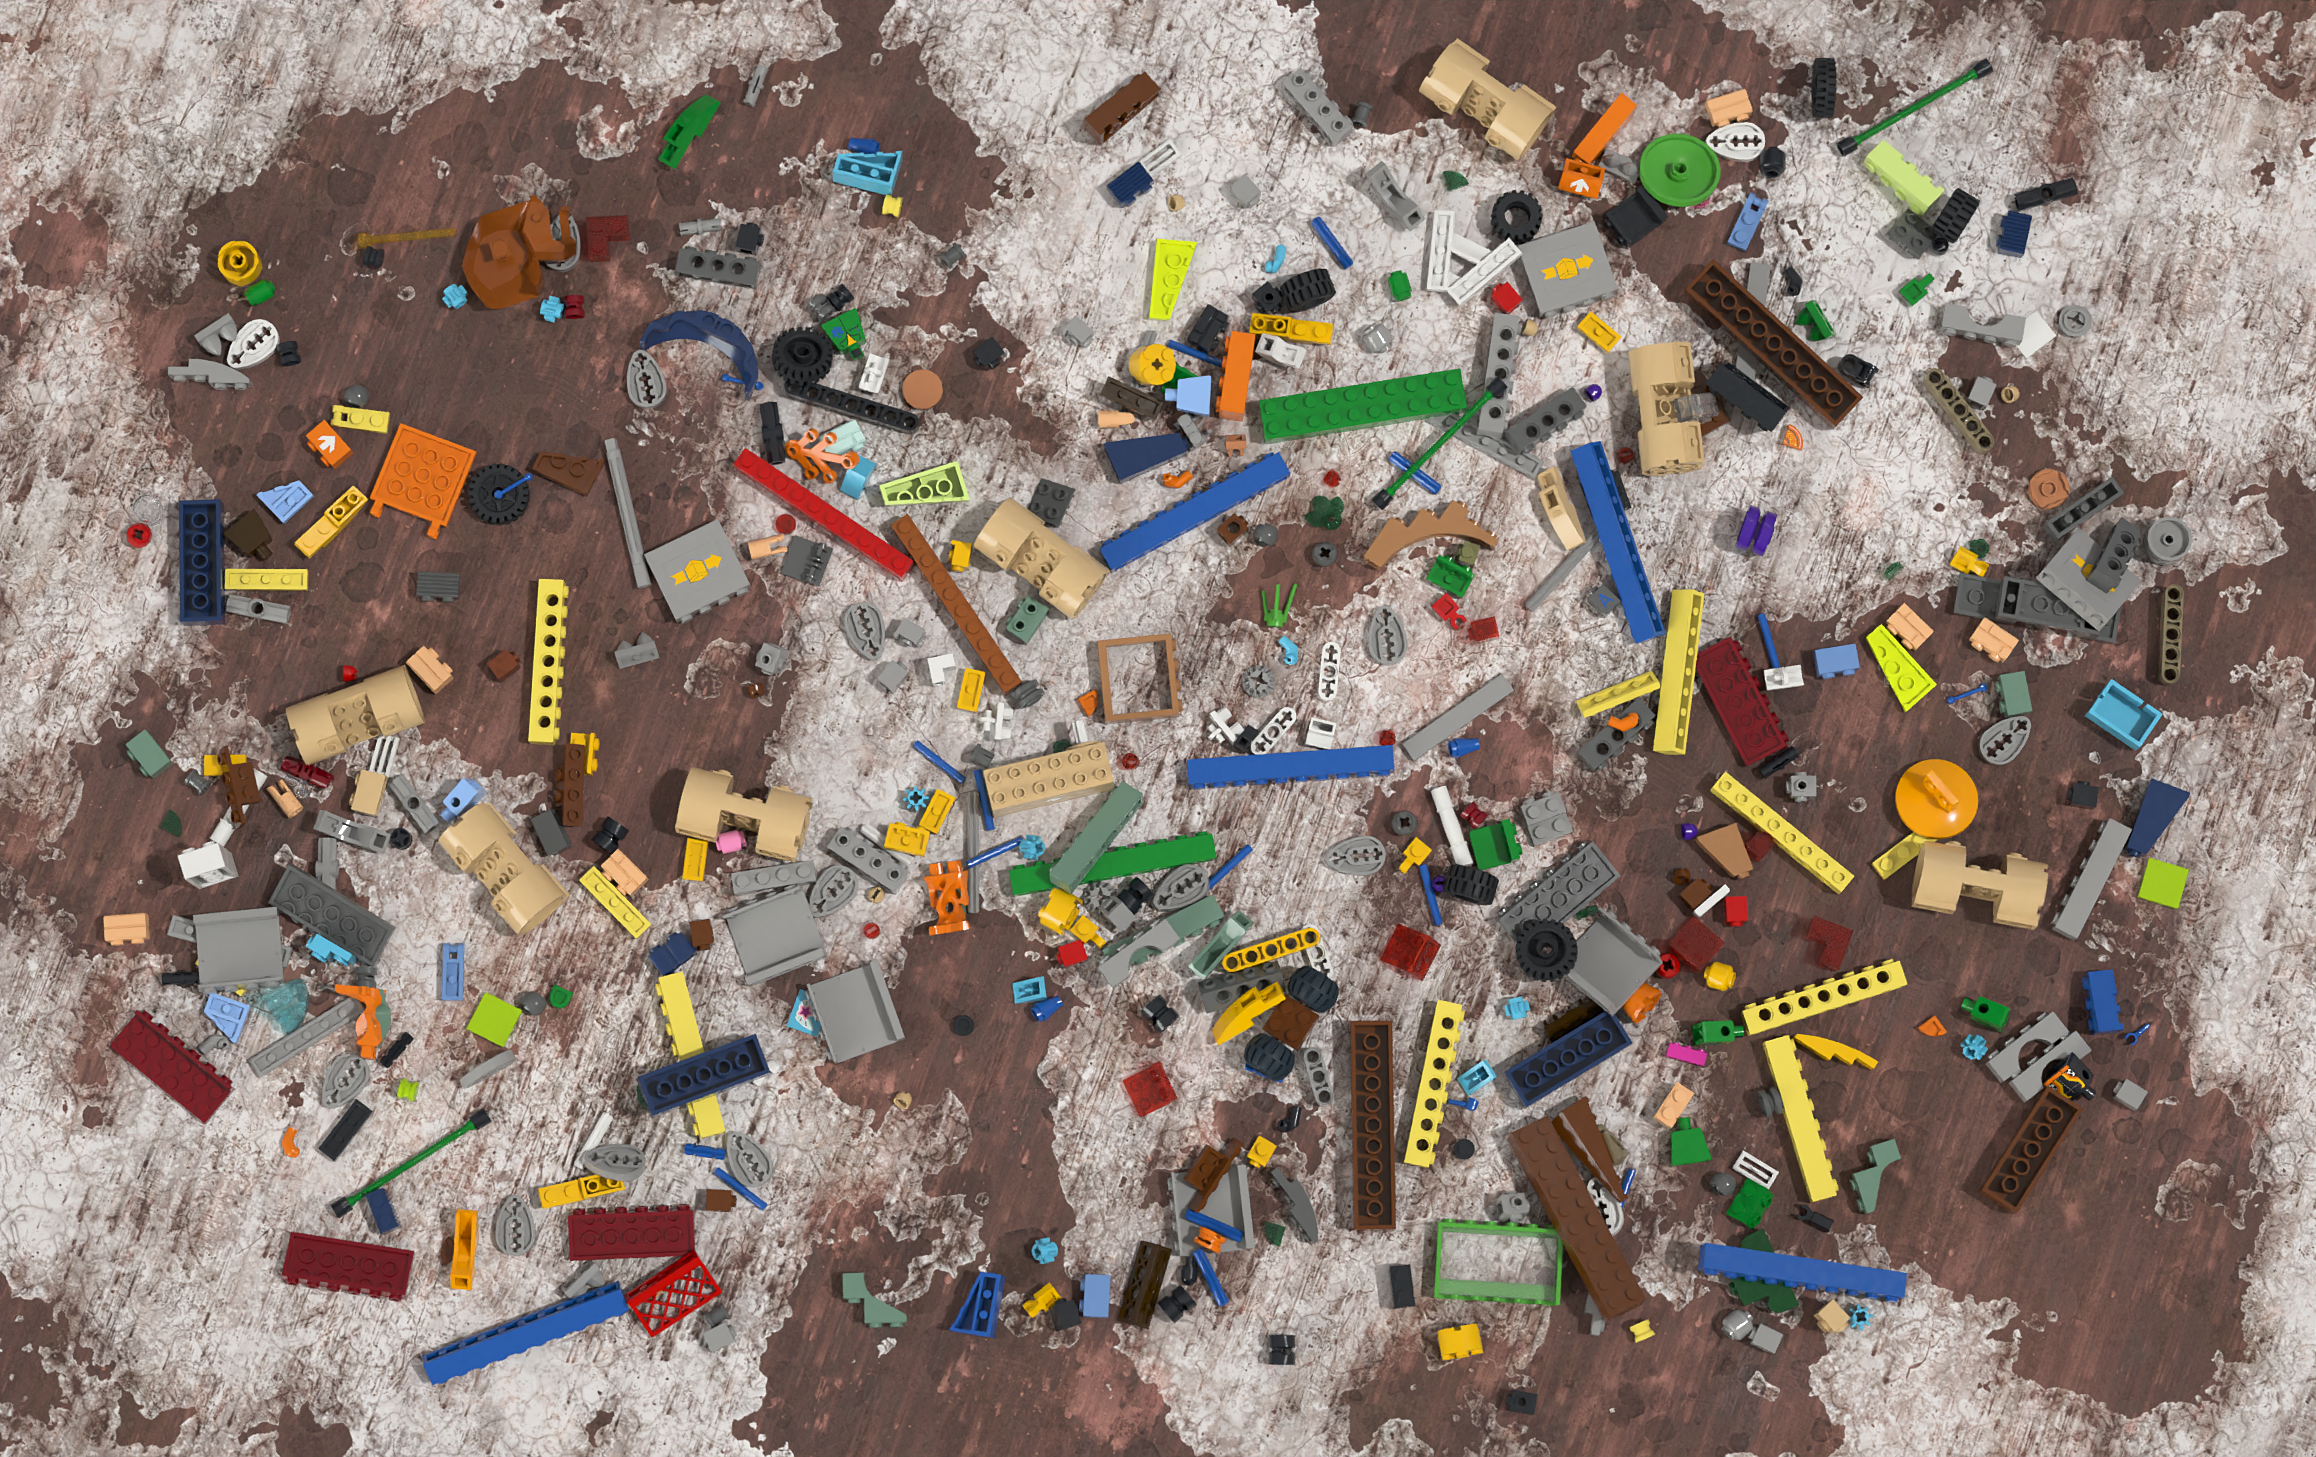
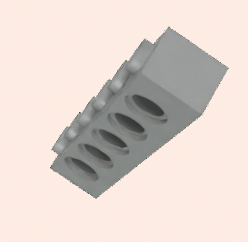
[1477,313,1522,438]

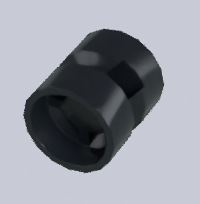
[591,816,629,854]
[1116,876,1155,915]
[1141,994,1179,1033]
[1158,1284,1197,1324]
[1268,1335,1296,1365]

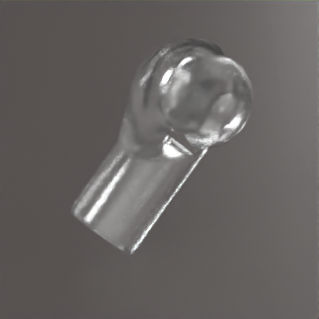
[284,774,310,800]

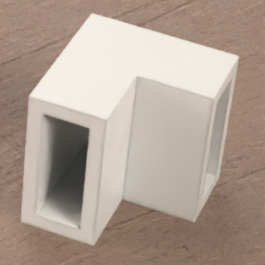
[927,653,956,687]
[1305,718,1337,750]

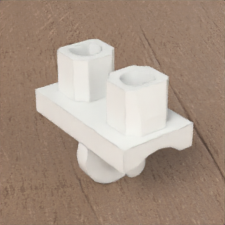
[859,353,889,395]
[1763,665,1804,691]
[979,702,1013,742]
[1208,707,1244,746]

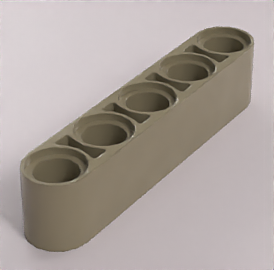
[1923,368,1994,454]
[2158,584,2184,686]

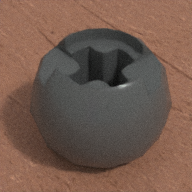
[344,384,369,409]
[1253,523,1279,547]
[1312,541,1338,567]
[1392,810,1418,836]
[521,991,546,1016]
[1710,1171,1736,1197]

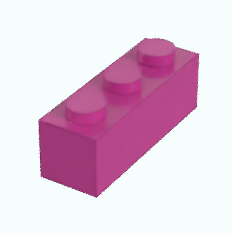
[1665,1042,1707,1067]

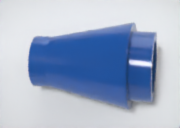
[848,137,880,154]
[1448,738,1480,758]
[1031,995,1063,1022]

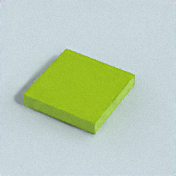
[2137,857,2189,909]
[466,992,523,1048]

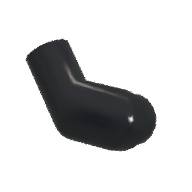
[1784,266,1803,296]
[1277,1106,1302,1133]

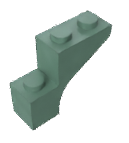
[1188,910,1254,980]
[1850,1139,1901,1215]
[843,1273,907,1328]

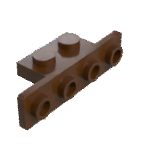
[553,743,585,827]
[217,746,261,829]
[1183,1138,1243,1213]

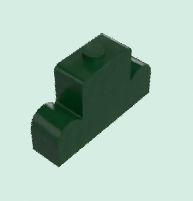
[1728,1229,1799,1314]

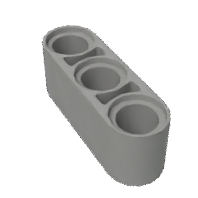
[1303,1047,1334,1107]

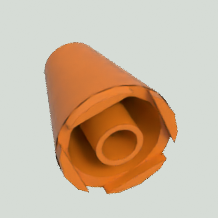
[1621,982,1662,1024]

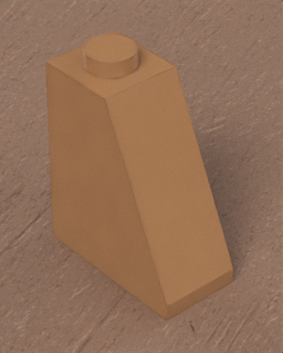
[1695,823,1753,880]

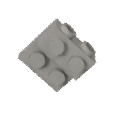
[1520,791,1573,847]

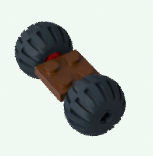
[1244,966,1339,1081]

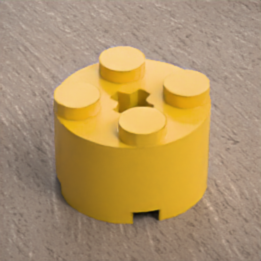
[218,241,262,286]
[1129,344,1176,386]
[1038,888,1083,936]
[1437,1324,1484,1361]

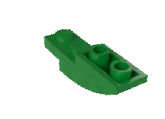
[658,95,721,169]

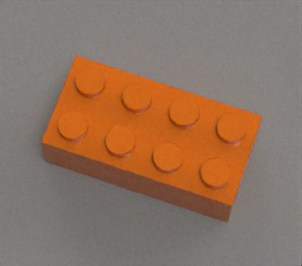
[1216,331,1256,422]

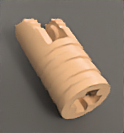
[1098,410,1135,429]
[748,534,788,560]
[267,779,303,818]

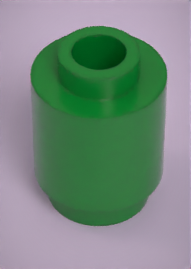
[1387,270,1412,302]
[244,278,276,306]

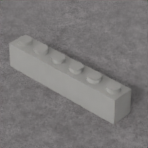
[2051,818,2132,941]

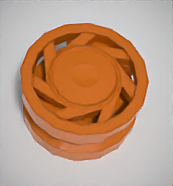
[1194,1226,1226,1254]

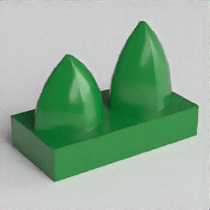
[1795,300,1836,341]

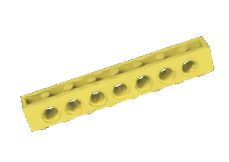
[528,579,569,745]
[1710,772,1854,895]
[1740,959,1907,1036]
[1403,1000,1465,1169]

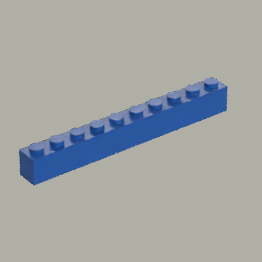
[1571,441,1666,644]
[1099,452,1291,573]
[1187,745,1395,790]
[1698,1243,1907,1303]
[422,1280,629,1385]

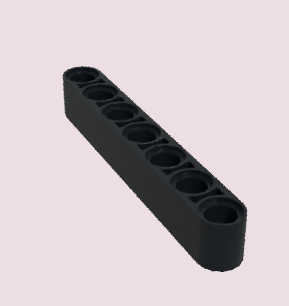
[784,379,920,435]

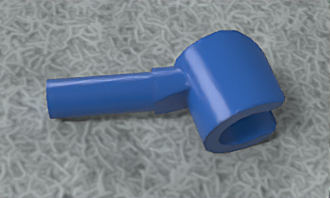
[2125,1023,2150,1045]
[1448,1097,1479,1111]

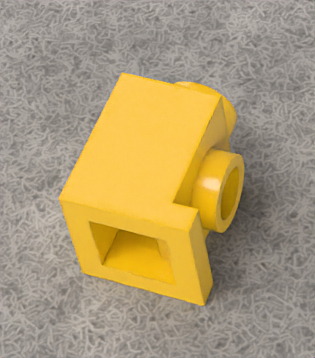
[948,540,973,573]

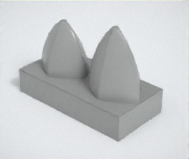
[1598,148,1640,185]
[194,313,237,356]
[615,632,660,669]
[561,1260,605,1298]

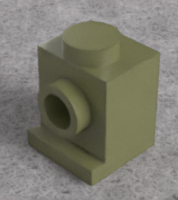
[1454,541,1480,569]

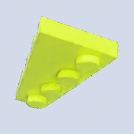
[1149,238,1197,321]
[1865,624,1937,713]

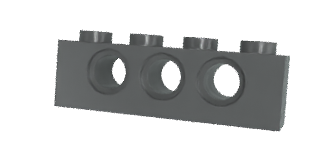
[675,246,761,290]
[1504,387,1587,455]
[2042,477,2124,543]
[2086,517,2142,594]
[1577,698,1655,772]
[1198,960,1286,1014]

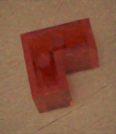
[587,215,630,262]
[1804,916,1853,972]

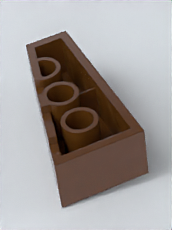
[1084,72,1161,146]

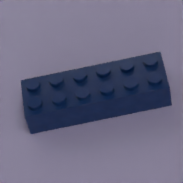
[179,499,225,626]
[1503,1011,1633,1109]
[637,1034,770,1119]

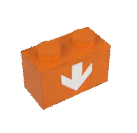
[1558,158,1605,199]
[306,420,354,469]

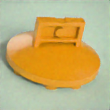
[1895,759,1978,839]

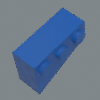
[2082,970,2124,1035]
[950,1272,1006,1339]

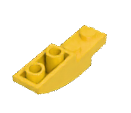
[1249,313,1334,345]
[295,486,368,559]
[1212,982,1286,1046]
[537,1175,625,1210]

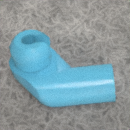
[1265,245,1286,274]
[1278,635,1298,665]

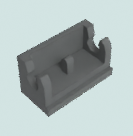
[531,809,573,856]

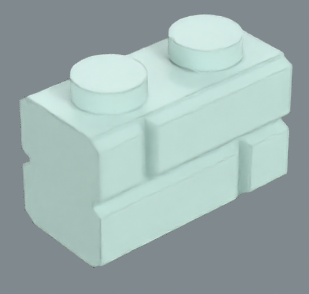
[819,419,867,462]

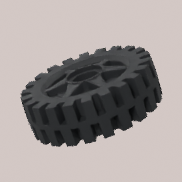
[1811,58,1837,118]
[772,327,833,386]
[468,463,530,525]
[1515,919,1578,982]

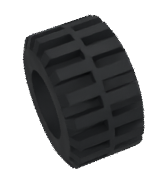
[1932,188,1980,244]
[1491,190,1543,245]
[1280,268,1336,312]
[1443,864,1499,906]

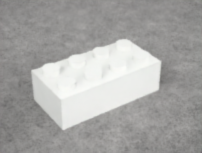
[178,841,239,889]

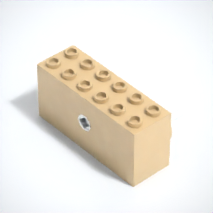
[983,720,1114,818]

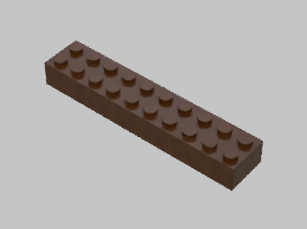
[1684,259,1863,430]
[1350,1021,1396,1231]
[1507,1116,1646,1323]

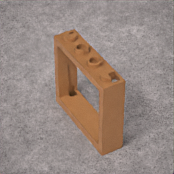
[1097,633,1183,724]

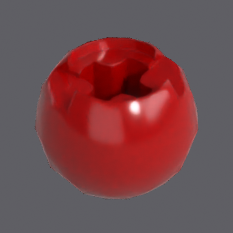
[126,523,152,548]
[1655,953,1680,979]

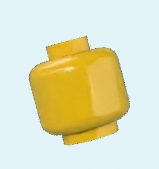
[1704,962,1736,991]

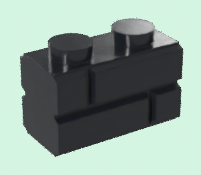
[1187,304,1230,354]
[1389,1264,1415,1309]

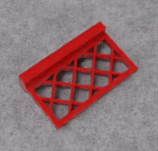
[624,1249,722,1338]

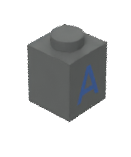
[1587,584,1620,618]

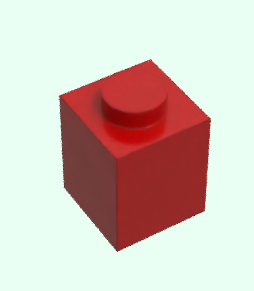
[1491,281,1523,314]
[1724,896,1748,927]
[1056,939,1088,969]

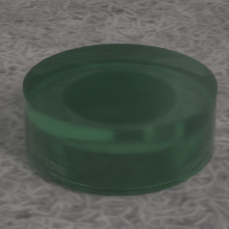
[1884,562,1904,580]

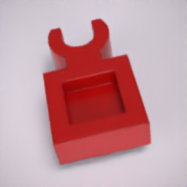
[1431,592,1467,630]

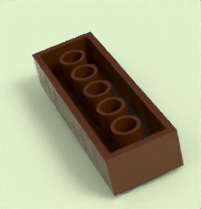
[1978,1086,2084,1214]

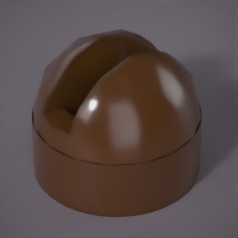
[746,683,764,699]
[1674,867,1690,885]

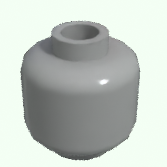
[1362,322,1393,353]
[1722,1309,1753,1340]

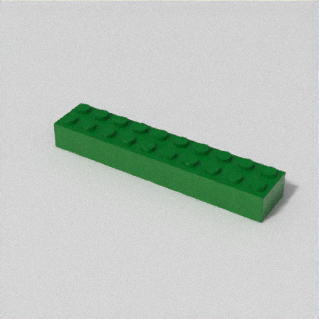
[1258,368,1467,445]

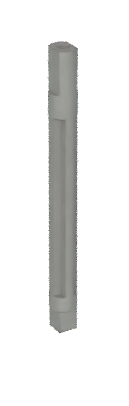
[604,438,651,588]

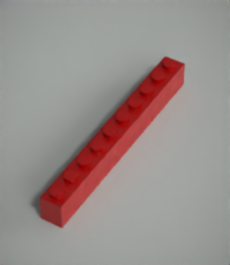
[734,448,914,582]

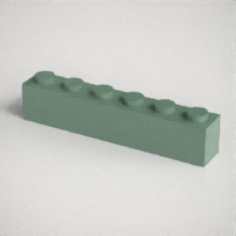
[1049,781,1144,895]
[1102,895,1224,970]

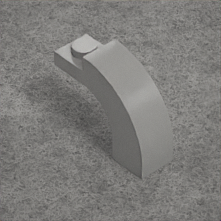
[1366,161,1425,231]
[313,809,391,854]

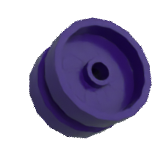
[1735,505,1777,557]

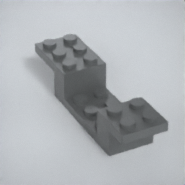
[1952,573,2122,644]

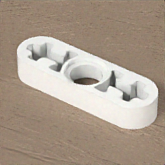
[1318,642,1341,702]
[1251,707,1296,755]
[1301,924,1333,979]

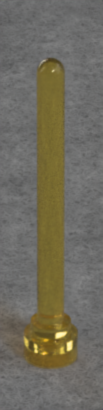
[357,228,456,249]

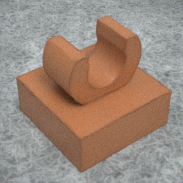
[1225,434,1246,457]

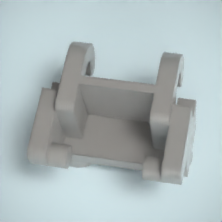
[1174,413,1213,452]

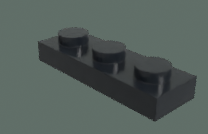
[318,1099,373,1162]

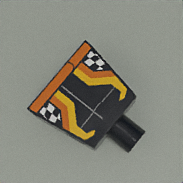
[2043,1052,2096,1101]

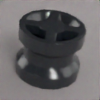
[363,246,385,269]
[390,828,413,850]

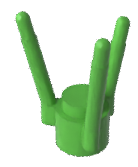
[1262,583,1297,628]

